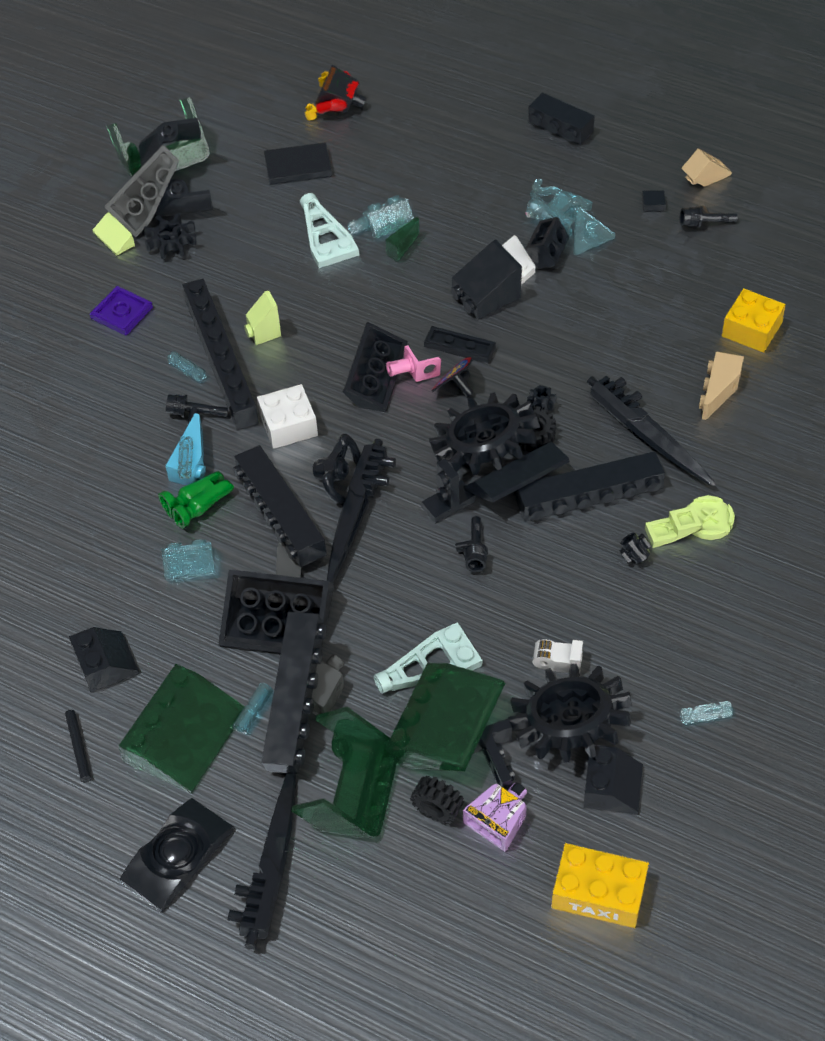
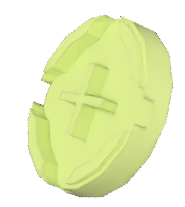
[687,495,735,540]

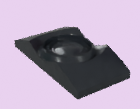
[119,798,234,912]

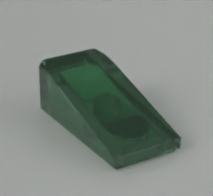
[386,217,419,262]

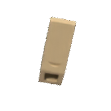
[699,352,744,420]

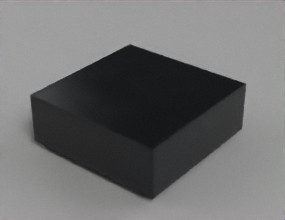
[642,190,666,211]

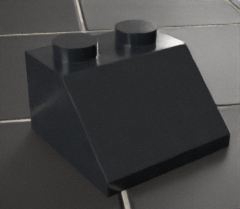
[69,627,139,692]
[583,745,643,815]

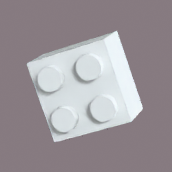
[257,384,318,449]

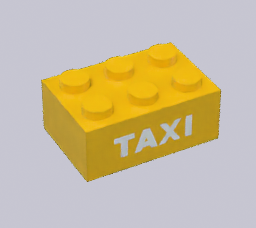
[552,843,649,928]

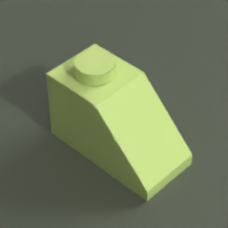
[244,290,281,345]

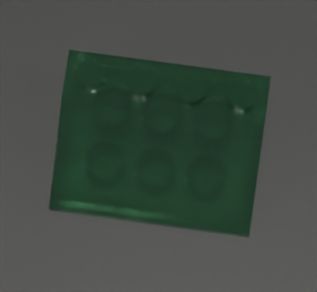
[385,663,505,771]
[118,664,247,794]

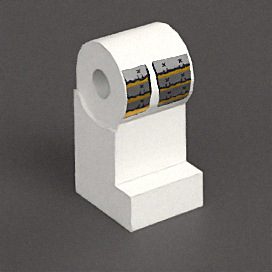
[532,639,583,673]

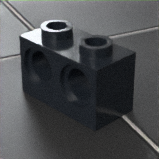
[525,217,570,269]

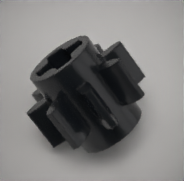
[527,385,556,411]
[619,533,652,564]

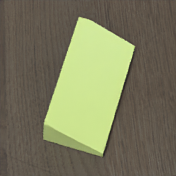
[93,212,135,256]

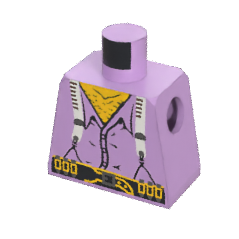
[463,782,527,852]

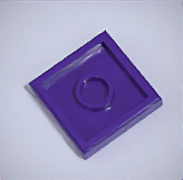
[89,286,153,336]

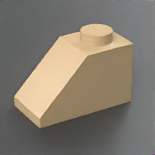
[682,148,732,187]

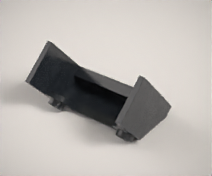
[139,117,213,217]

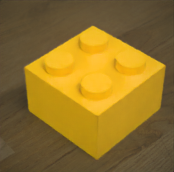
[722,288,786,353]

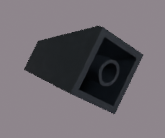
[451,240,522,320]

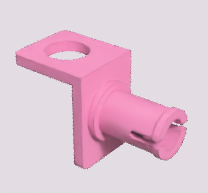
[386,346,441,382]

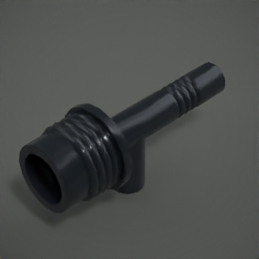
[679,206,738,228]
[166,394,228,425]
[455,516,488,572]

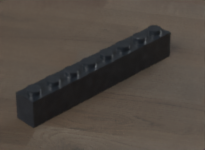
[182,278,259,431]

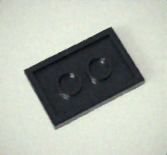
[264,142,332,184]

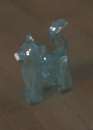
[525,179,592,236]

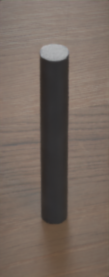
[65,710,91,782]

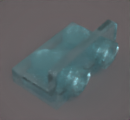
[362,195,415,238]
[161,539,215,580]

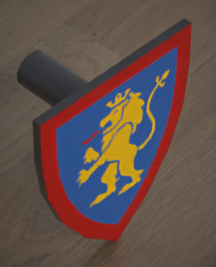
[431,357,474,397]

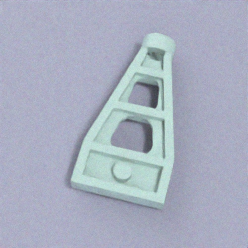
[300,193,359,268]
[373,622,483,694]

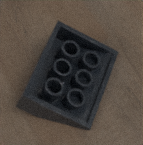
[218,569,334,653]

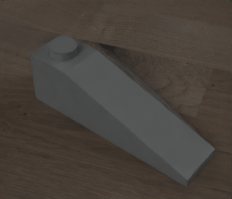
[104,145,179,237]

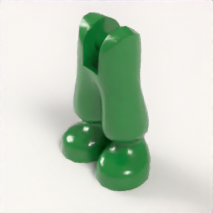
[158,471,234,529]

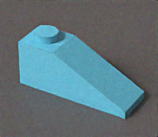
[166,413,206,485]

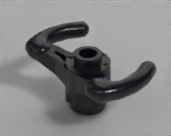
[313,434,361,505]

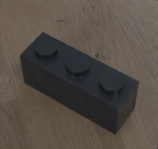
[528,92,595,145]

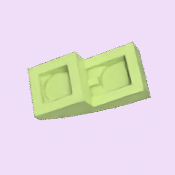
[645,506,702,548]

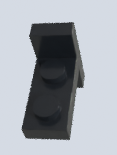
[421,458,476,523]
[458,719,515,791]

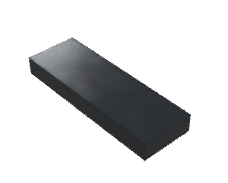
[424,326,496,364]

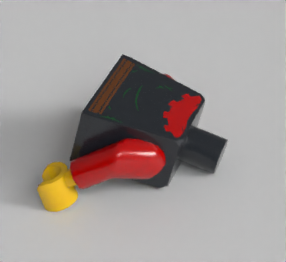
[304,65,367,121]

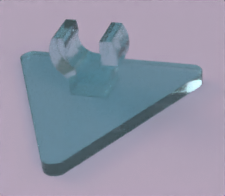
[573,207,615,255]

